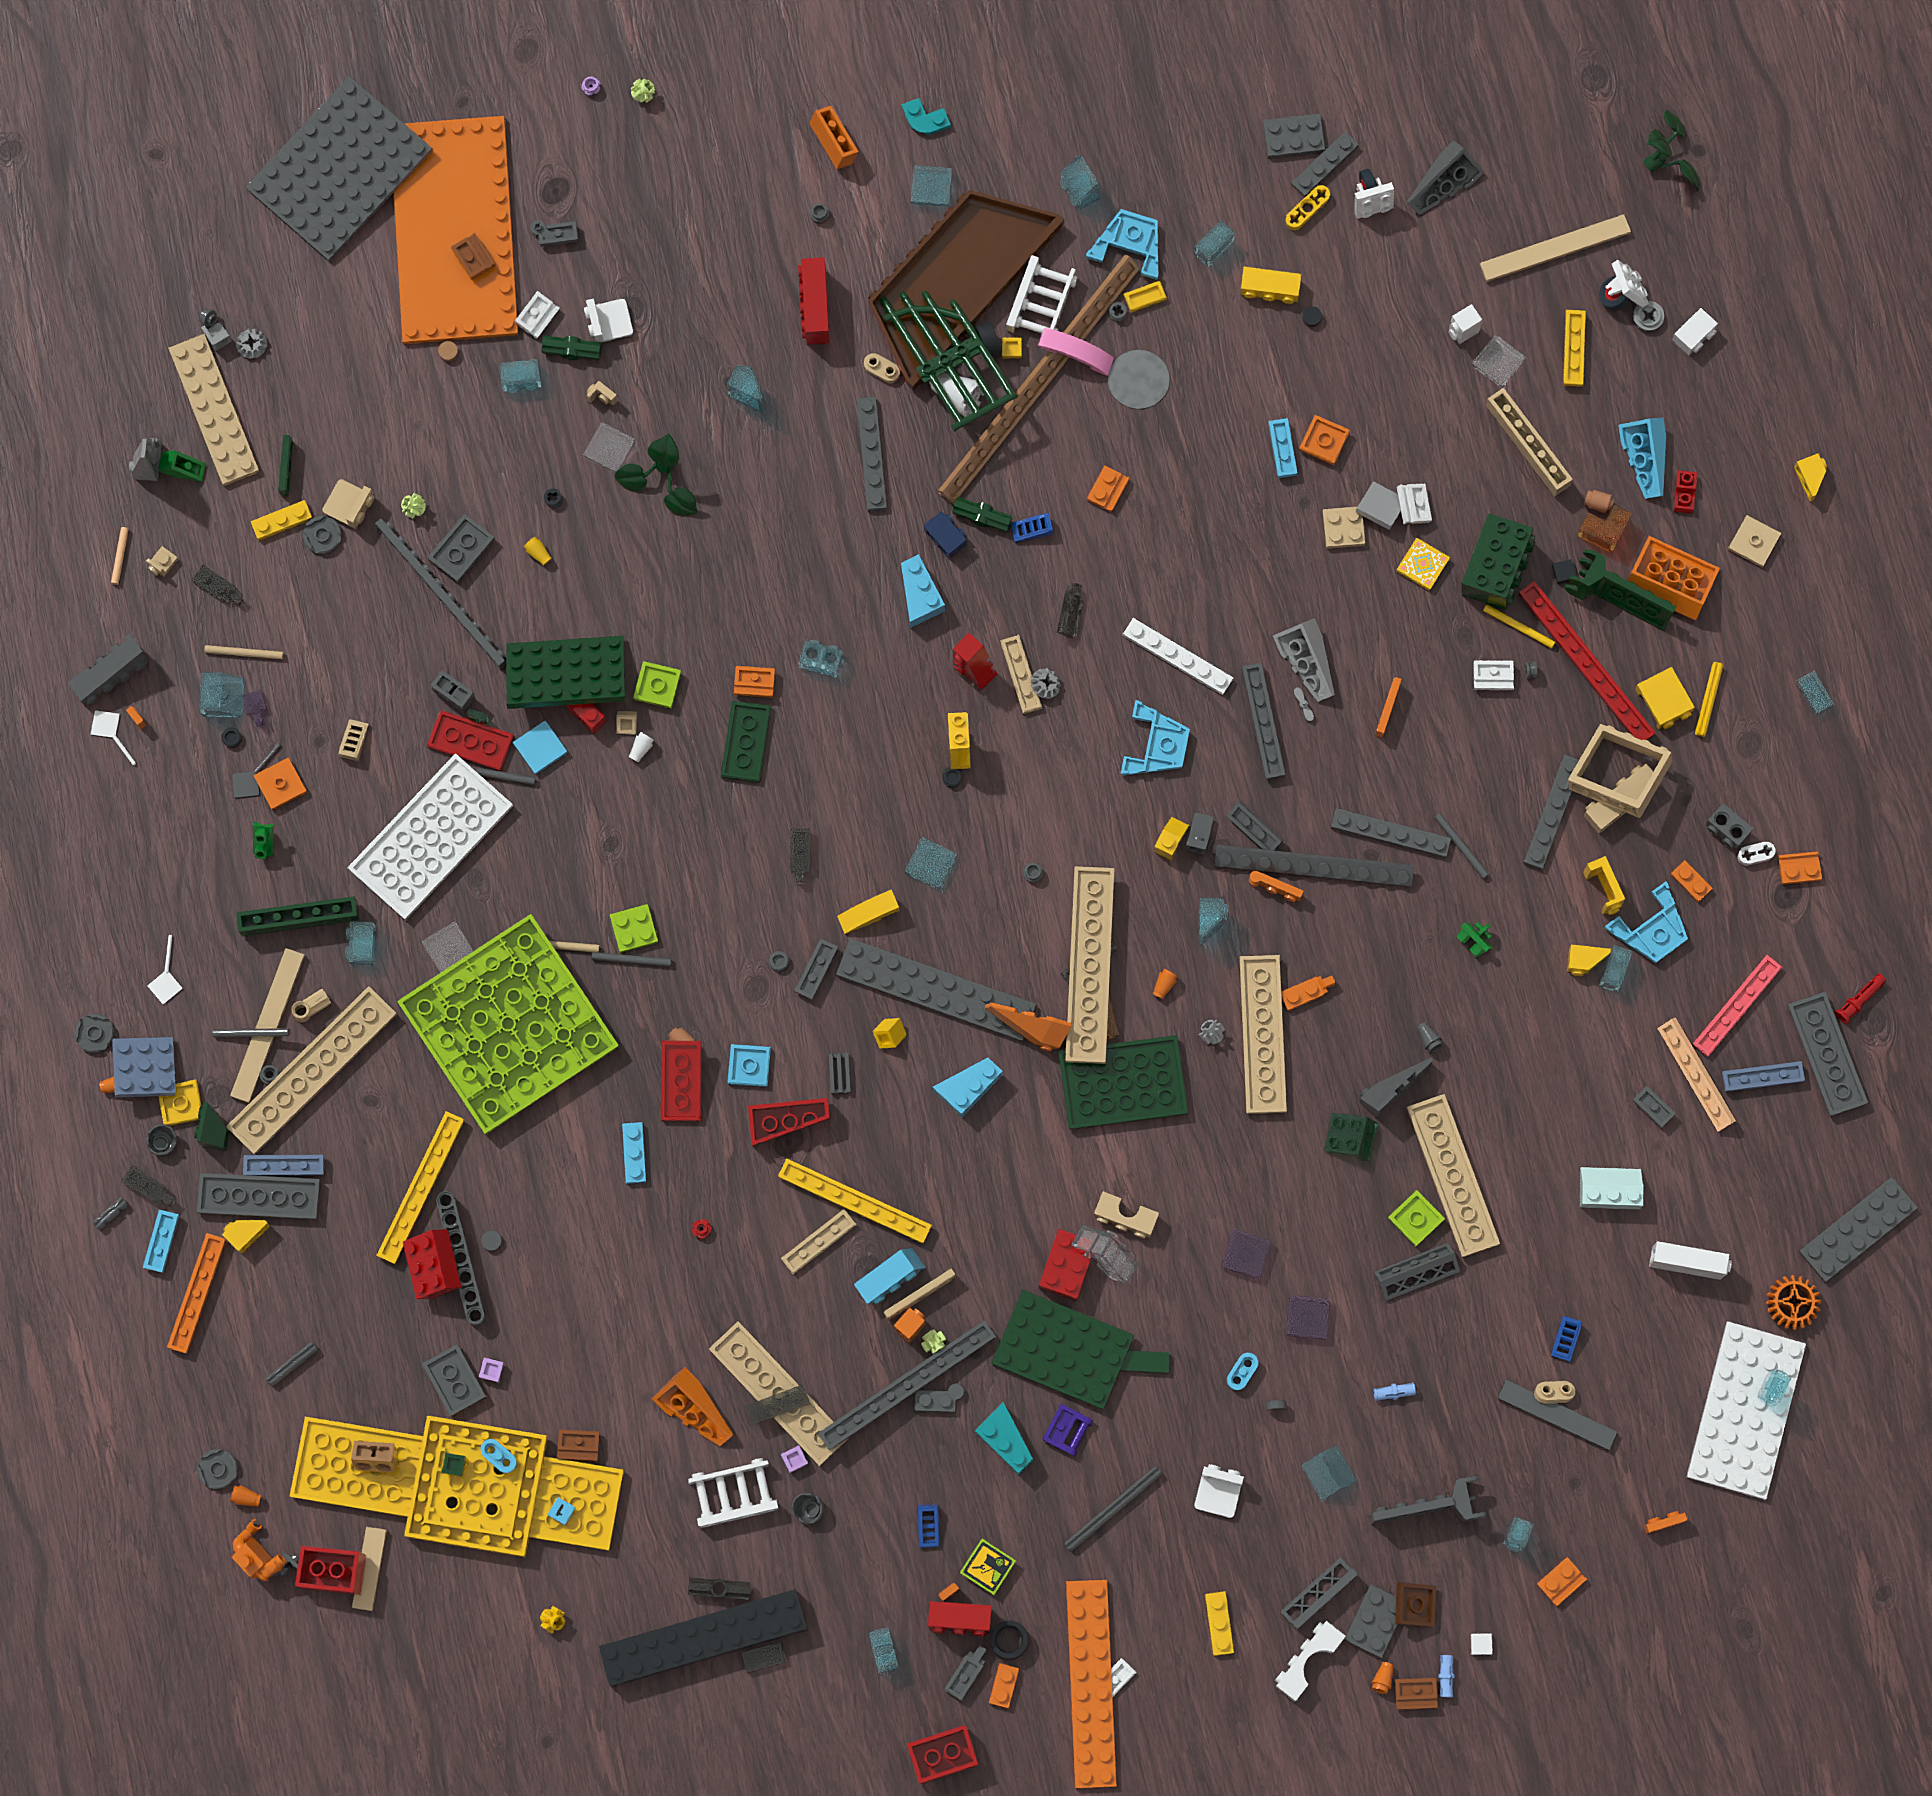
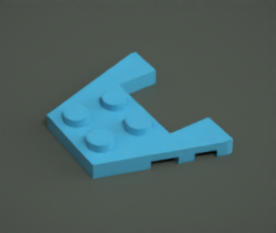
[1086,209,1158,280]
[1121,700,1190,775]
[1604,881,1688,963]

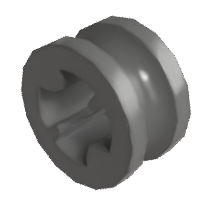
[1109,302,1127,322]
[1525,661,1537,679]

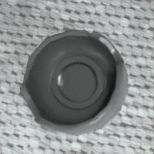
[146,1124,177,1156]
[791,1493,824,1524]

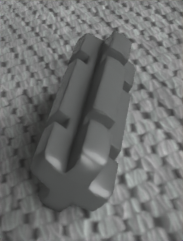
[93,1197,128,1230]

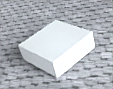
[1471,1634,1492,1655]

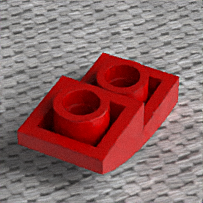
[1673,470,1697,513]

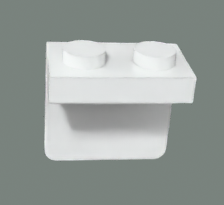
[584,299,633,343]
[1194,1464,1244,1518]

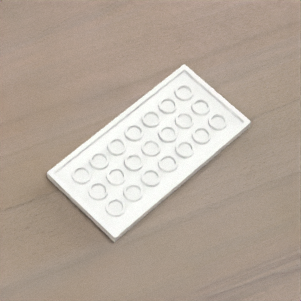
[348,753,513,921]
[1686,1321,1806,1500]

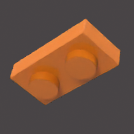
[1670,860,1713,903]
[1644,1511,1687,1534]
[989,1663,1019,1709]

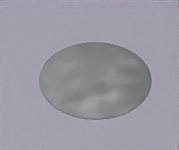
[1108,350,1170,409]

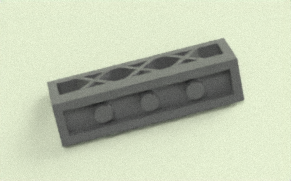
[1374,1243,1460,1301]
[1280,1557,1358,1630]

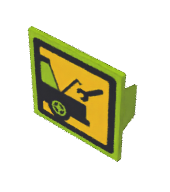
[960,1539,1016,1595]

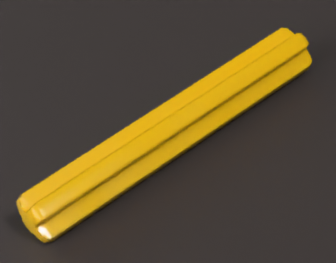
[1695,662,1723,737]

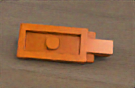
[1281,976,1335,1012]

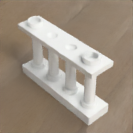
[1006,255,1078,334]
[688,1458,779,1528]

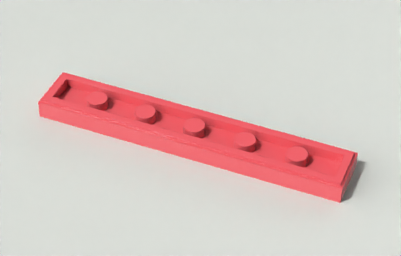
[1692,955,1782,1058]

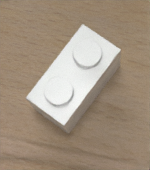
[1449,304,1482,344]
[1672,308,1718,355]

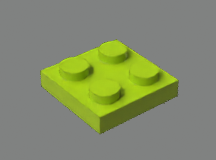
[633,661,681,709]
[610,904,658,953]
[1388,1190,1445,1247]

